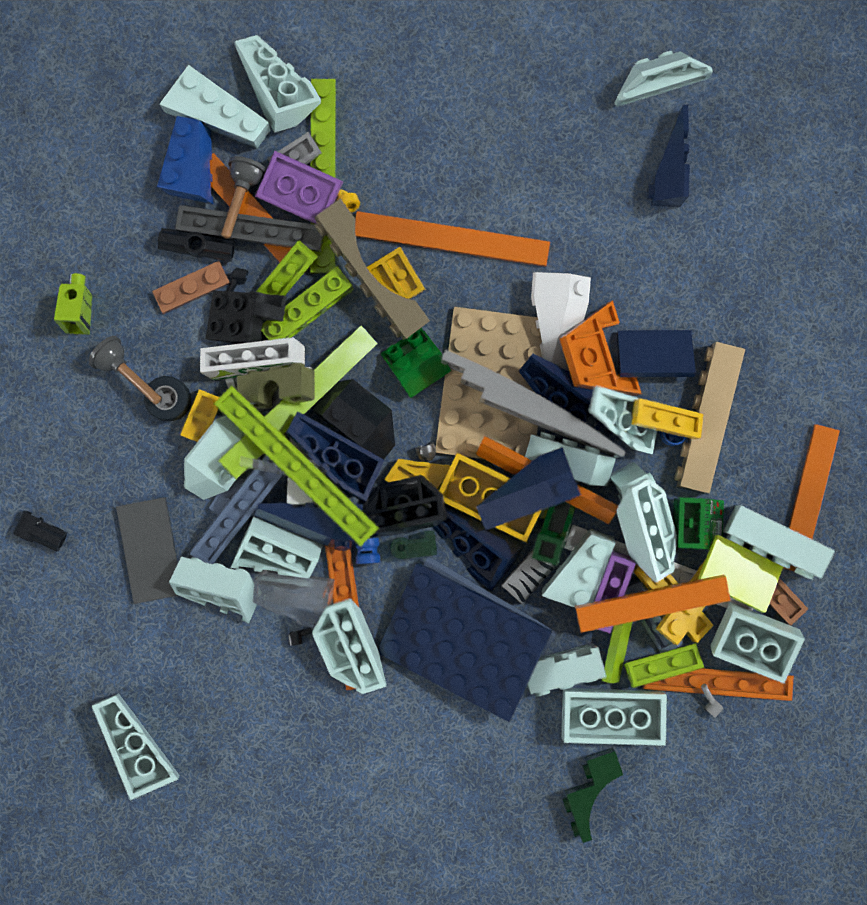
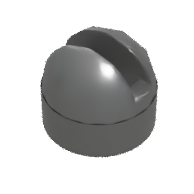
[415,442,436,462]

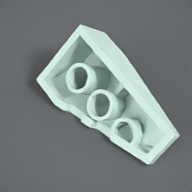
[235,35,321,133]

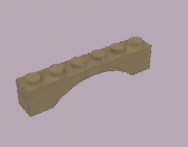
[314,198,430,340]

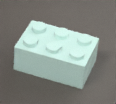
[710,602,805,683]

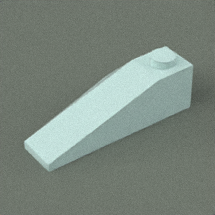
[590,386,657,454]

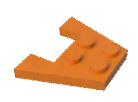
[560,300,642,396]

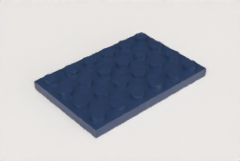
[378,563,553,722]

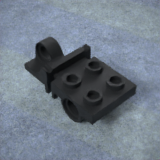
[205,290,287,344]

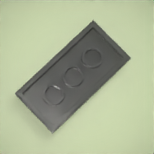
[116,497,178,604]

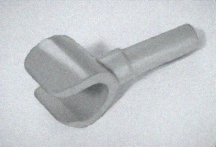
[701,684,723,718]

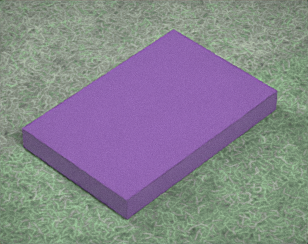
[255,151,343,224]

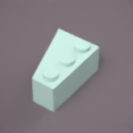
[525,432,616,486]
[169,557,259,623]
[528,643,606,696]

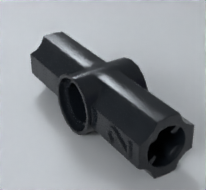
[158,228,235,262]

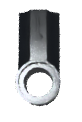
[13,510,68,552]

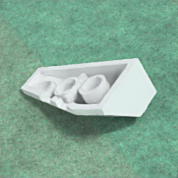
[531,272,591,371]

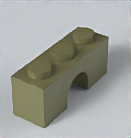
[237,363,315,410]

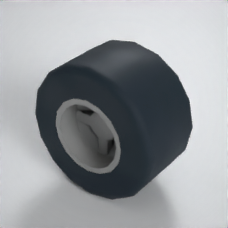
[143,376,191,421]

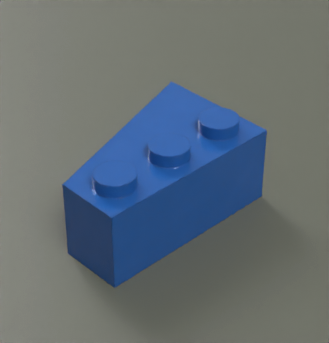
[157,116,213,204]

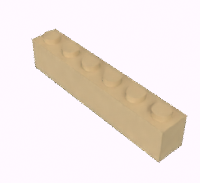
[674,342,745,494]

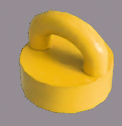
[335,189,360,213]

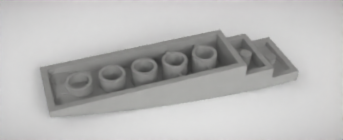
[441,350,625,458]

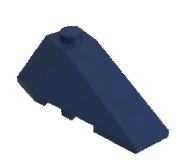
[647,105,690,207]
[518,353,604,446]
[286,411,385,502]
[477,447,581,530]
[254,503,363,551]
[433,503,524,591]

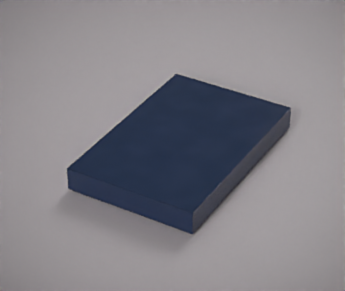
[617,330,696,377]

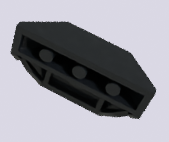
[310,379,395,459]
[362,475,447,537]

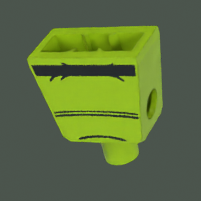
[54,273,92,335]

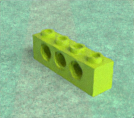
[262,266,354,340]

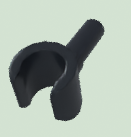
[227,268,249,292]
[288,625,316,646]

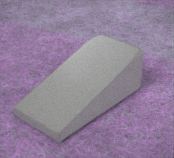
[267,132,322,165]

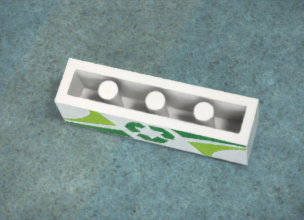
[200,338,305,380]

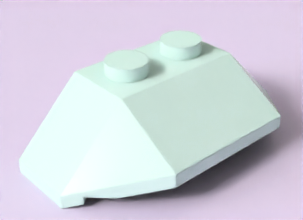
[615,51,713,107]
[184,416,245,500]
[616,478,677,582]
[312,599,386,694]

